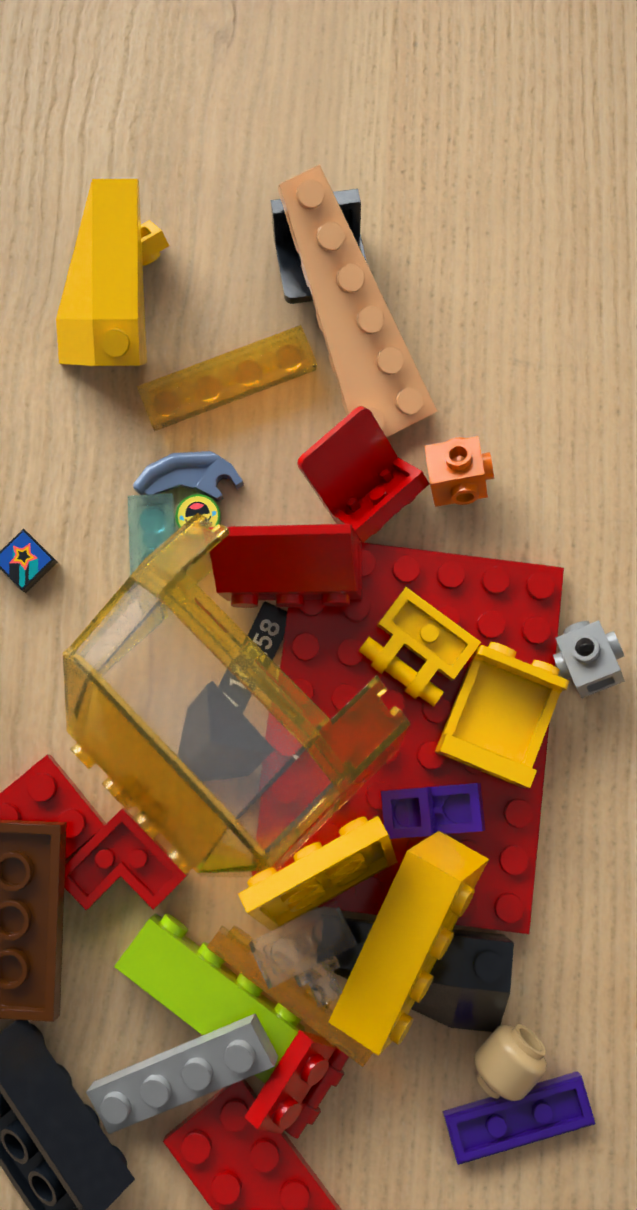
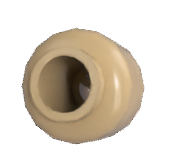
[474,1024,547,1101]

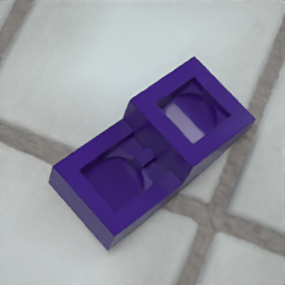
[381,783,485,839]

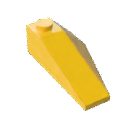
[56,179,147,366]

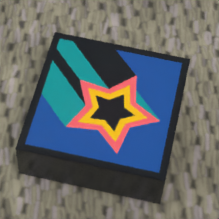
[0,528,58,593]

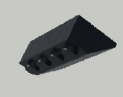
[0,1020,135,1210]

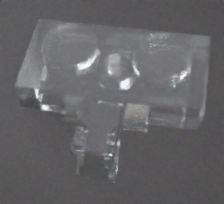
[249,900,357,1007]

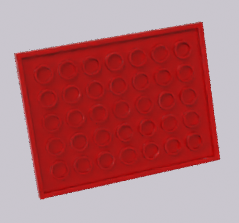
[253,542,564,934]

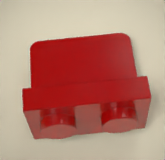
[297,406,430,543]

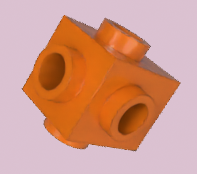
[424,436,494,507]

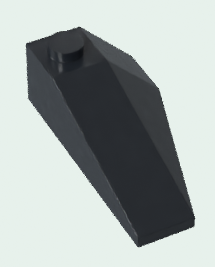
[315,915,514,1032]

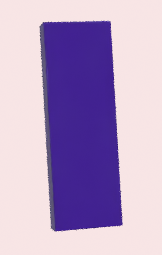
[442,1071,596,1165]

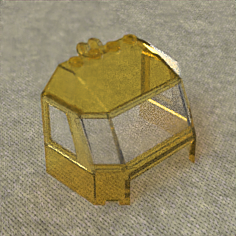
[63,513,411,878]

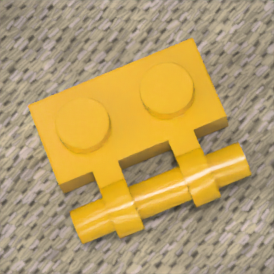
[359,587,481,706]

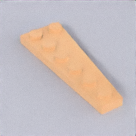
[278,164,437,437]

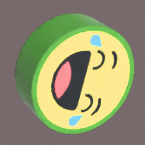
[175,494,221,541]

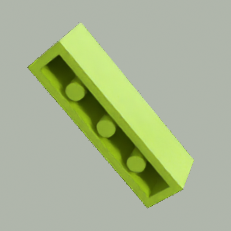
[114,913,305,1083]

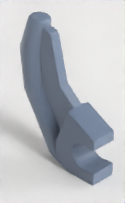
[133,451,244,502]

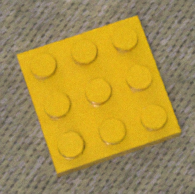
[238,816,397,932]

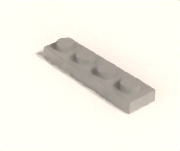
[86,1013,278,1134]

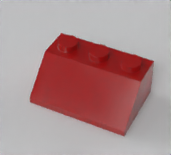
[207,524,362,608]

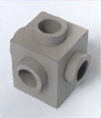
[553,620,625,698]

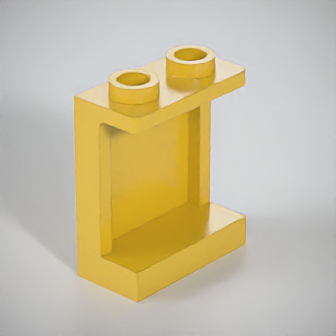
[435,642,570,788]

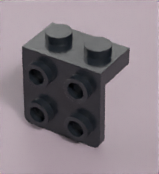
[271,189,367,304]

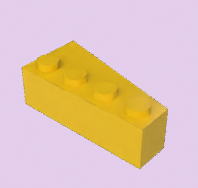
[328,831,489,1056]

